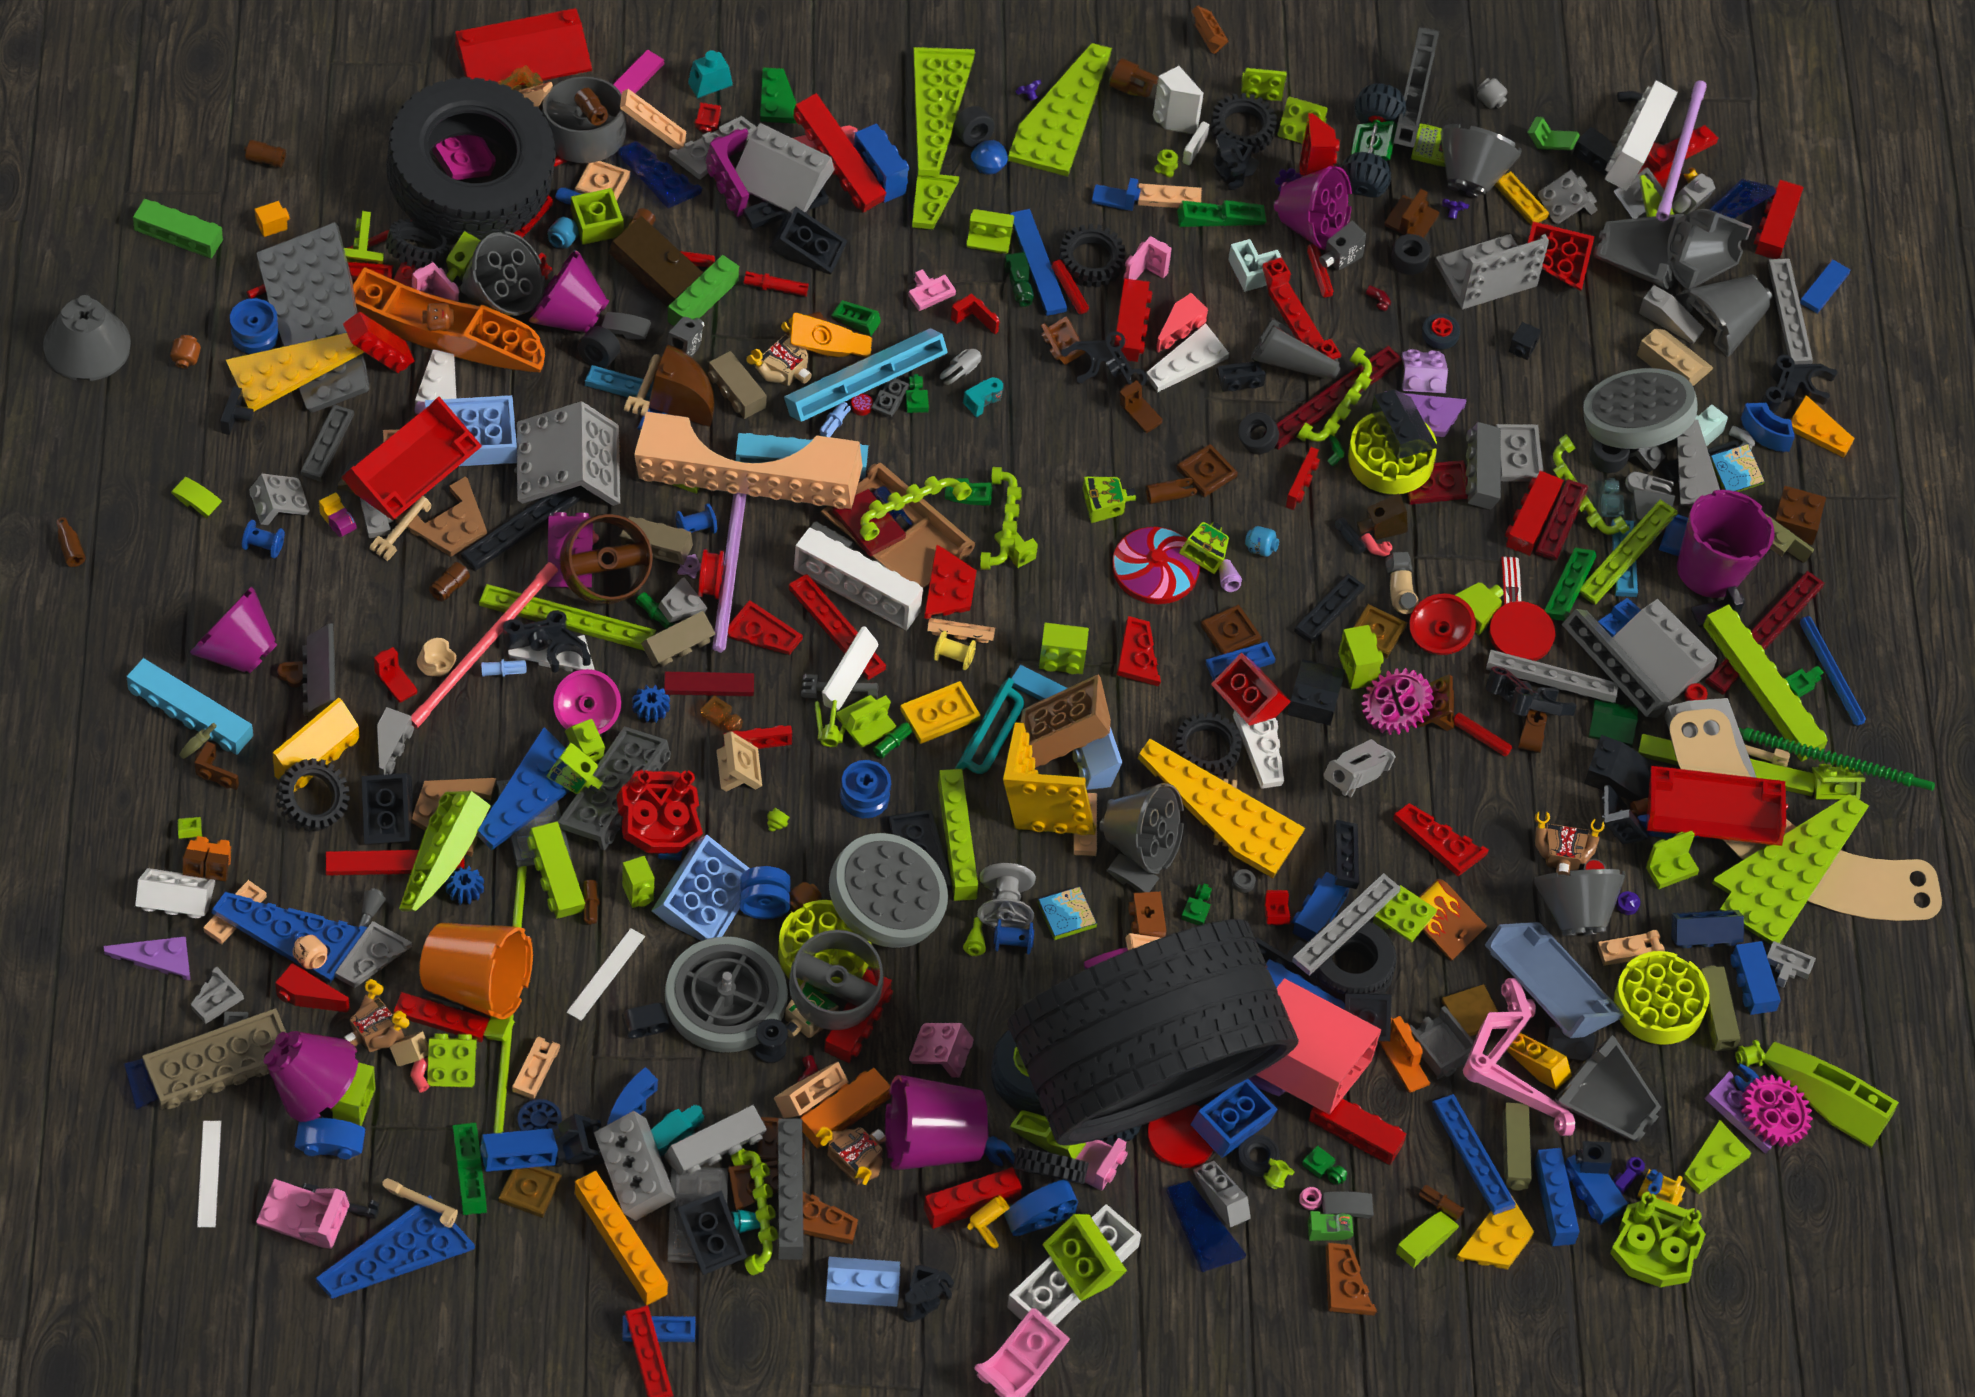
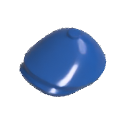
[971,140,1008,175]

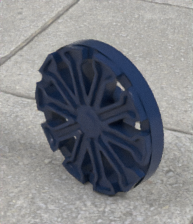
[518,1099,562,1131]

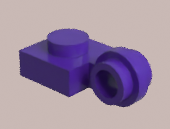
[1613,1157,1645,1195]

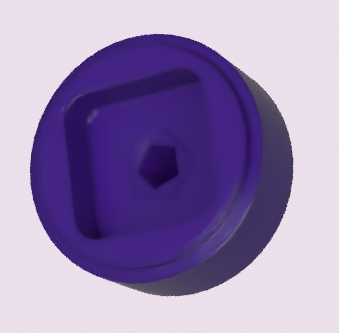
[1617,891,1640,915]

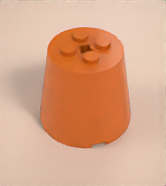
[420,923,533,1019]

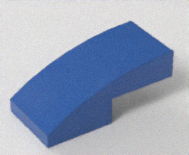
[1598,598,1641,637]

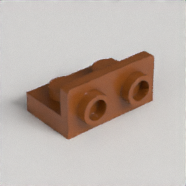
[1192,6,1229,54]

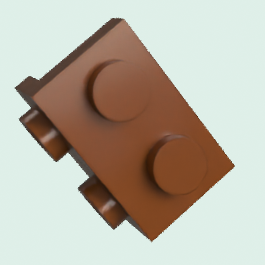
[1041,316,1086,365]

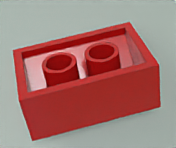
[1211,652,1291,726]

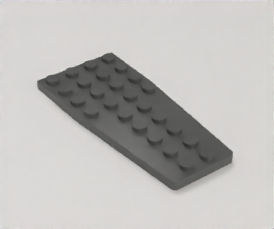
[257,223,369,413]

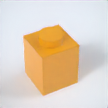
[255,201,290,237]

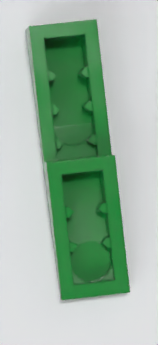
[1177,200,1266,227]
[453,1123,487,1215]

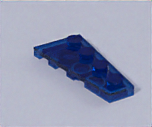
[1167,1181,1246,1272]

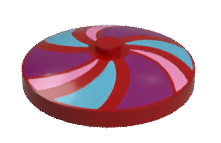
[1112,527,1200,604]

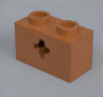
[1128,891,1166,938]

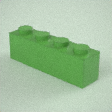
[133,199,223,259]
[668,255,739,326]

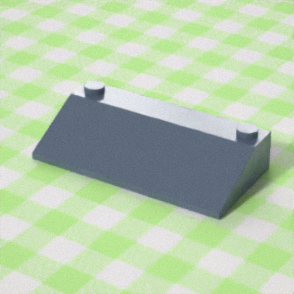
[1485,922,1624,1038]

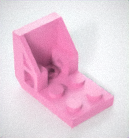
[256,1179,350,1249]

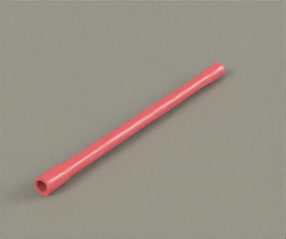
[411,562,558,729]

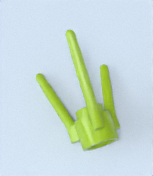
[815,700,846,747]

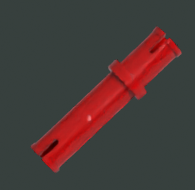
[744,271,809,297]

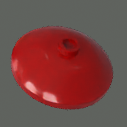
[1410,594,1476,655]

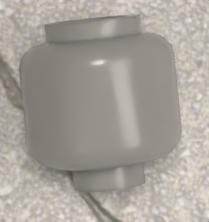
[1477,78,1507,109]

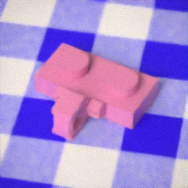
[908,269,956,311]

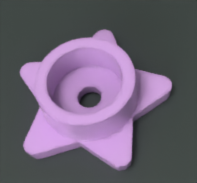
[677,554,701,579]

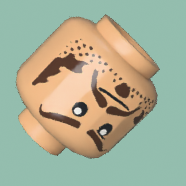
[293,935,327,969]

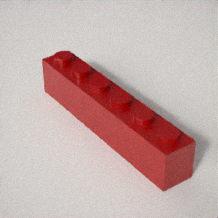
[793,93,886,213]

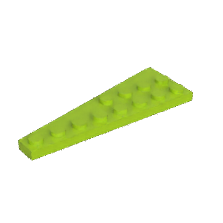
[913,47,975,176]

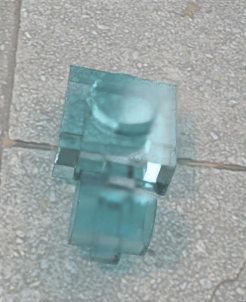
[1600,478,1624,517]

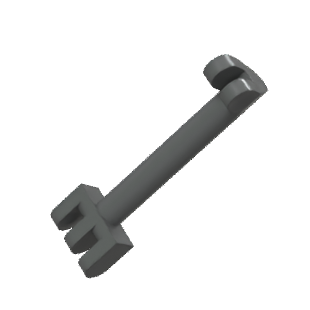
[801,674,879,700]

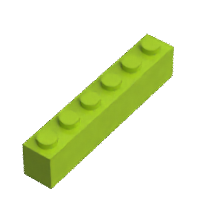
[938,769,978,901]

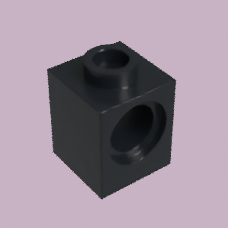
[1509,322,1541,360]
[1576,1141,1612,1174]

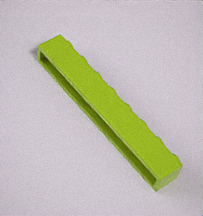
[1703,605,1828,762]

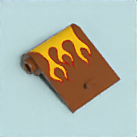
[1419,879,1487,961]

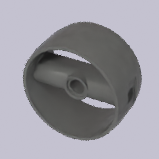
[542,77,627,163]
[789,930,884,1030]

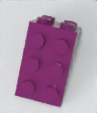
[705,128,750,217]
[547,512,593,588]

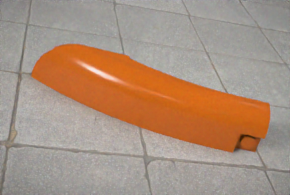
[353,267,545,373]

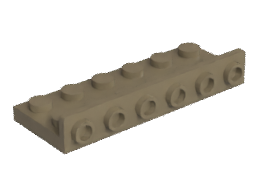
[142,1008,286,1109]

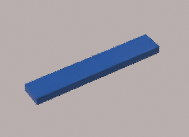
[1010,209,1067,316]
[1432,1094,1516,1215]

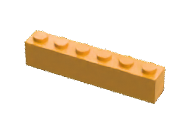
[575,1171,668,1306]

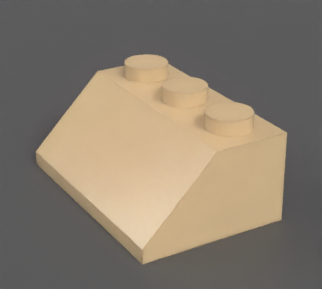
[1637,329,1713,386]

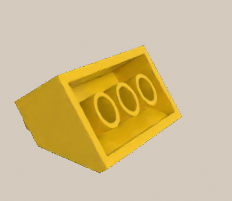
[273,698,359,792]

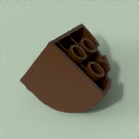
[649,345,714,427]

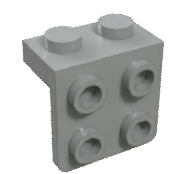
[1538,170,1598,224]
[249,474,310,525]

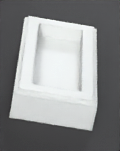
[1183,122,1209,166]

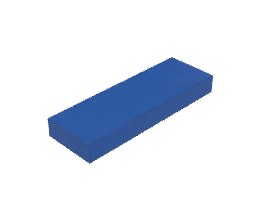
[1800,260,1850,314]
[1205,642,1276,680]
[622,1316,695,1342]

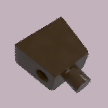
[1356,494,1408,540]

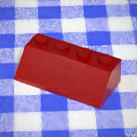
[1299,113,1339,177]

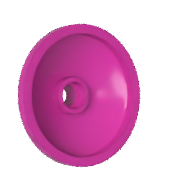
[553,669,621,735]

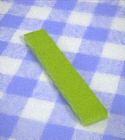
[1579,499,1677,605]

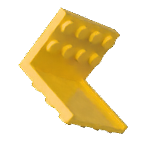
[1003,723,1097,836]

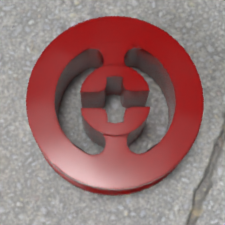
[698,549,724,599]

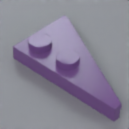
[104,937,190,980]

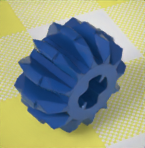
[632,684,670,723]
[445,865,484,905]

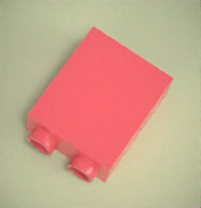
[1256,979,1381,1114]

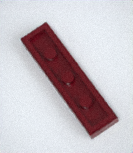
[1536,479,1588,561]
[664,671,754,696]

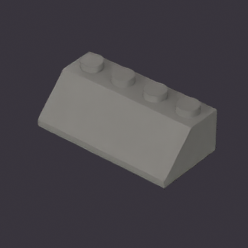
[663,1105,767,1176]

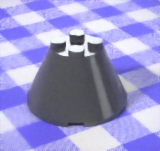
[1440,124,1522,198]
[461,231,545,315]
[43,295,131,381]
[1100,783,1184,874]
[1534,869,1625,936]

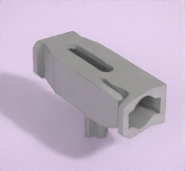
[1324,739,1395,797]

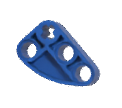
[1003,1180,1078,1236]

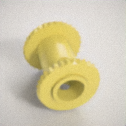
[934,631,976,670]

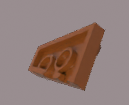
[803,1192,858,1244]

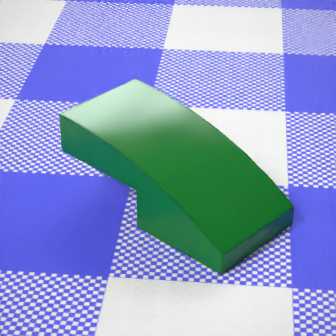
[945,478,992,505]

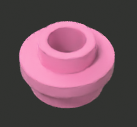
[1299,1187,1322,1210]

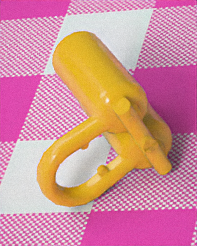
[1637,1169,1685,1206]
[967,1196,1009,1249]

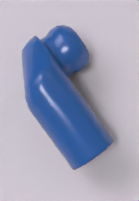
[1647,1169,1663,1195]

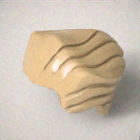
[417,637,456,677]

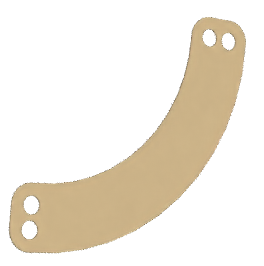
[1670,709,1942,921]

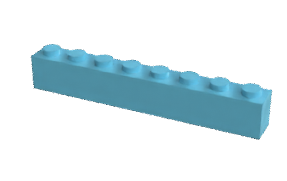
[784,328,948,422]

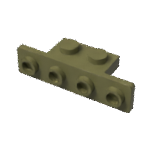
[1765,514,1814,563]

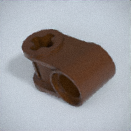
[1518,709,1547,753]

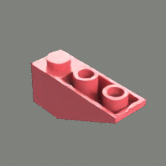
[1156,293,1208,353]

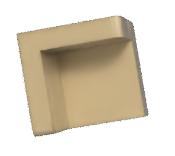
[390,1031,429,1066]

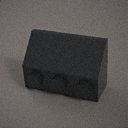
[1371,389,1437,460]

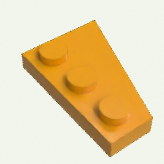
[1791,395,1854,458]

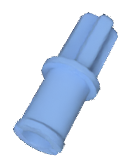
[820,402,850,437]
[481,659,527,677]

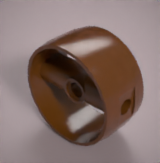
[559,514,653,605]

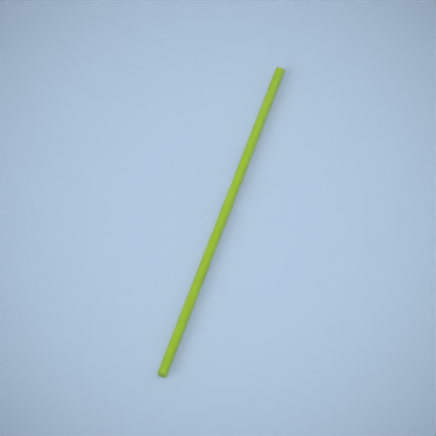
[493,852,528,1133]

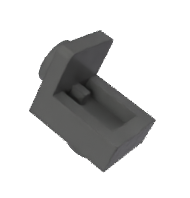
[1629,446,1666,472]

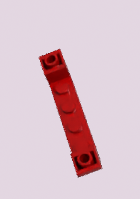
[1262,257,1341,360]

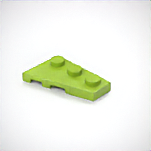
[912,173,959,229]
[1683,1120,1751,1194]

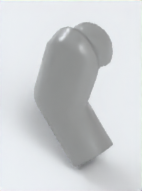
[1729,425,1755,450]

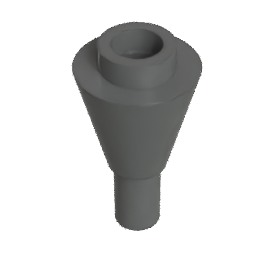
[358,888,386,927]

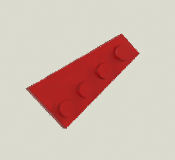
[1393,803,1489,877]

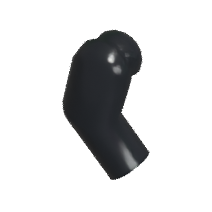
[1617,91,1644,105]

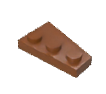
[1326,1243,1377,1316]

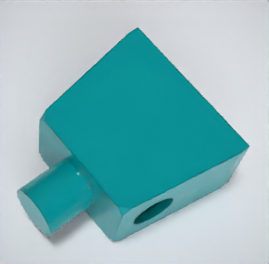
[688,51,733,98]

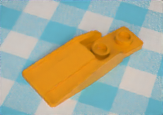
[790,313,872,357]

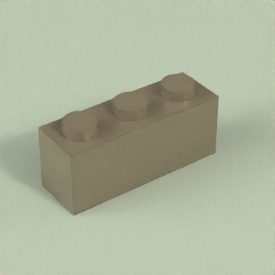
[708,351,767,419]
[620,516,693,565]
[641,611,715,667]

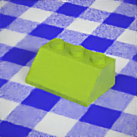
[1043,1214,1127,1301]

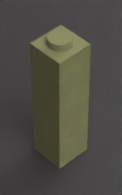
[1701,966,1741,1051]
[1502,1103,1531,1191]

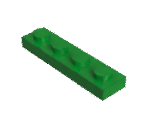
[1544,548,1597,621]

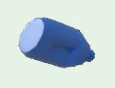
[555,188,582,205]

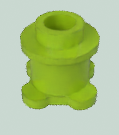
[1154,149,1178,178]
[1735,1040,1765,1067]
[1263,1159,1295,1189]

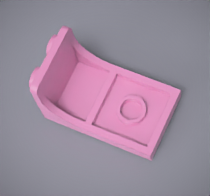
[974,1308,1070,1397]

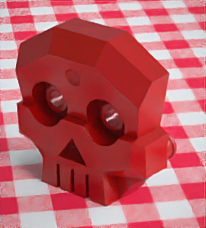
[616,770,703,853]

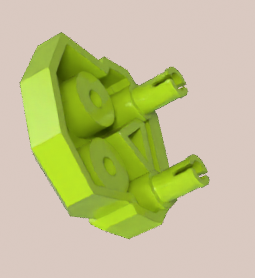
[1610,1192,1706,1287]

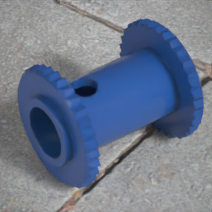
[676,503,717,533]
[242,520,285,558]
[994,919,1034,954]

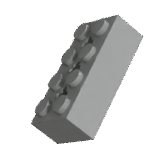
[594,1111,676,1221]

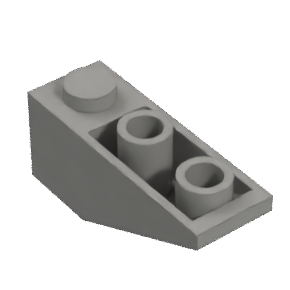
[377,707,414,775]
[1193,1160,1251,1228]

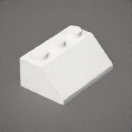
[1153,66,1204,134]
[135,868,215,918]

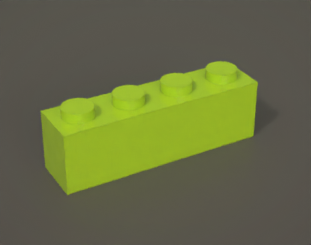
[527,821,585,919]

